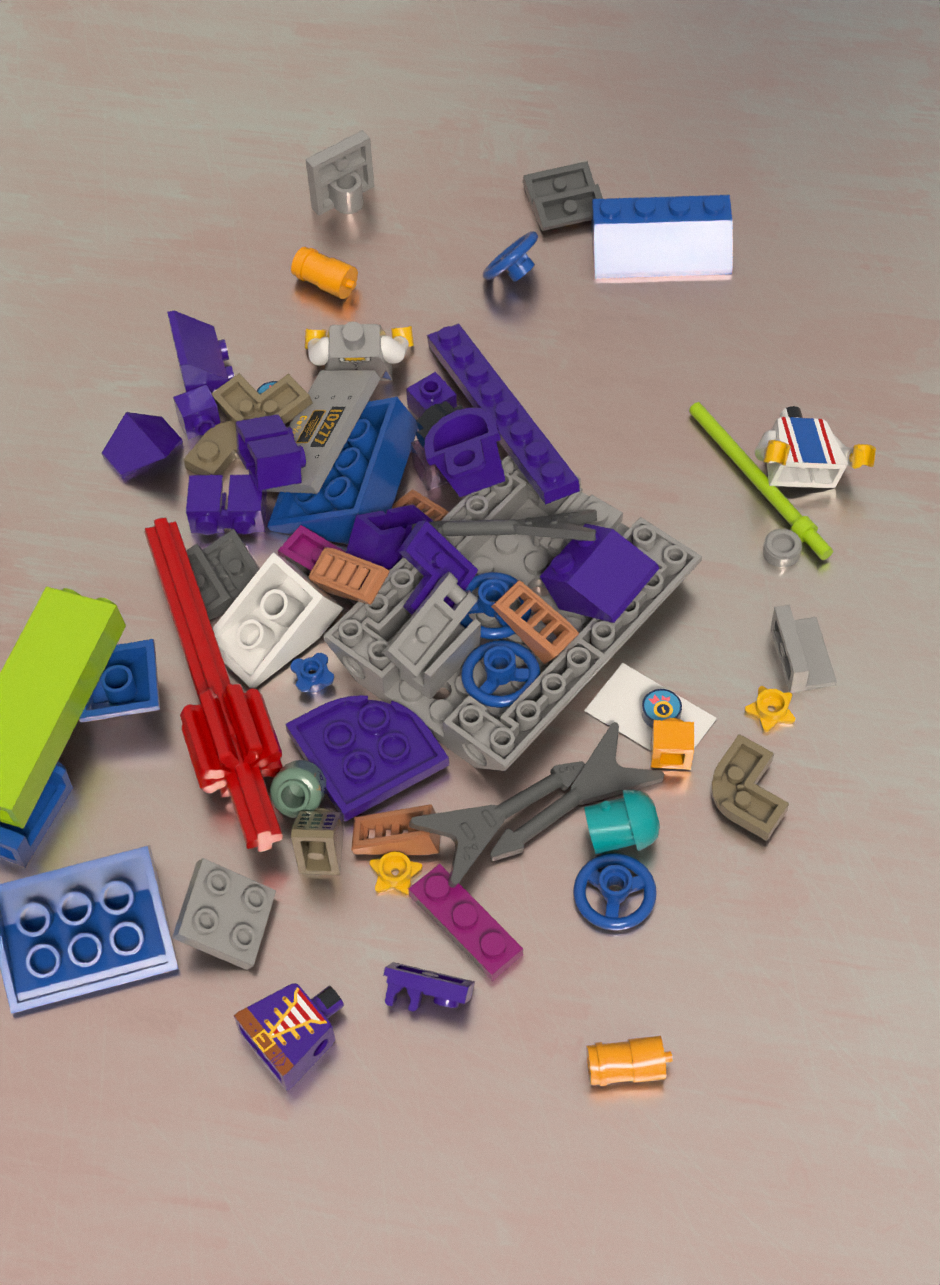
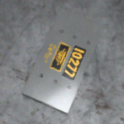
[266,370,381,494]

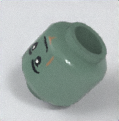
[270,760,327,818]

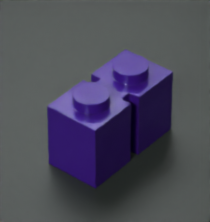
[236,414,306,491]
[186,475,267,535]
[346,504,433,570]

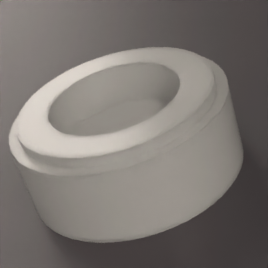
[763,529,802,567]

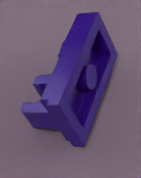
[383,962,475,1011]

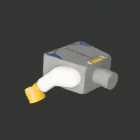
[305,321,414,381]

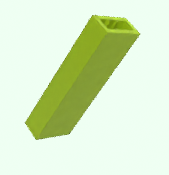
[0,586,126,829]

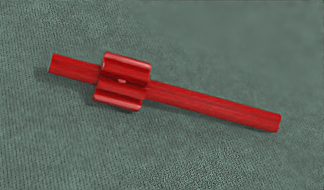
[144,518,283,852]

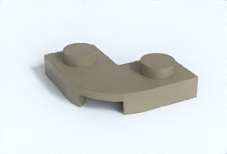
[211,373,313,425]
[183,420,241,475]
[712,734,789,841]

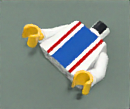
[755,406,876,488]

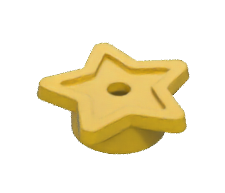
[745,686,795,732]
[369,852,423,895]

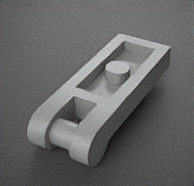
[382,571,478,679]

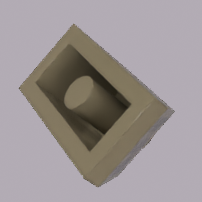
[291,808,344,875]

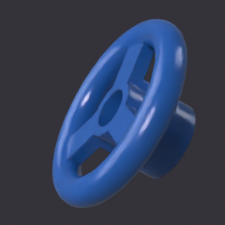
[483,231,538,282]
[460,572,532,640]
[461,640,540,708]
[573,853,657,931]

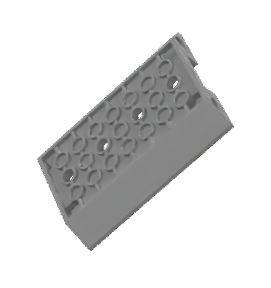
[323,455,702,771]

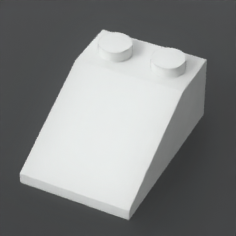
[213,552,344,689]

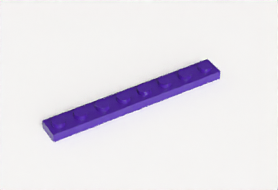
[427,324,580,505]

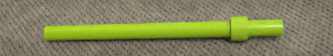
[689,402,833,560]

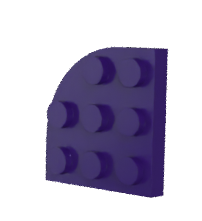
[285,695,449,822]

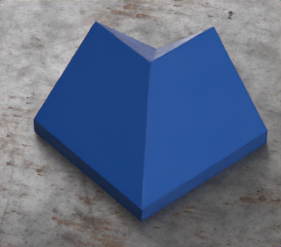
[79,639,160,723]

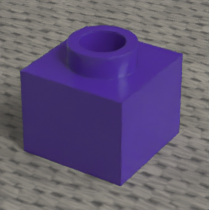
[406,372,457,418]
[173,385,221,440]

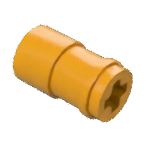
[291,247,358,299]
[586,1036,672,1086]

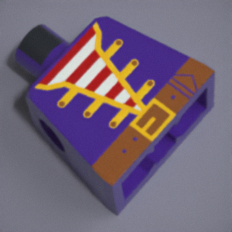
[233,983,344,1091]

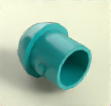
[584,790,660,854]

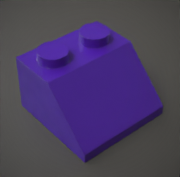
[167,310,234,393]
[540,523,660,623]

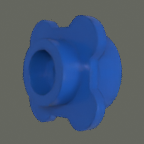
[290,653,334,693]

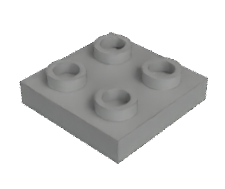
[305,130,375,215]
[172,858,276,970]

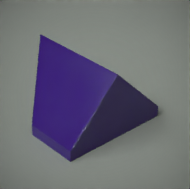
[102,412,183,480]

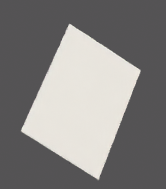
[584,663,717,751]

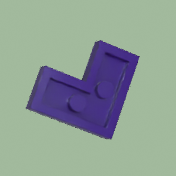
[398,520,478,615]

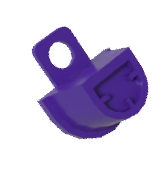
[424,408,506,497]

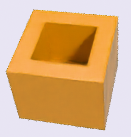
[651,718,694,770]

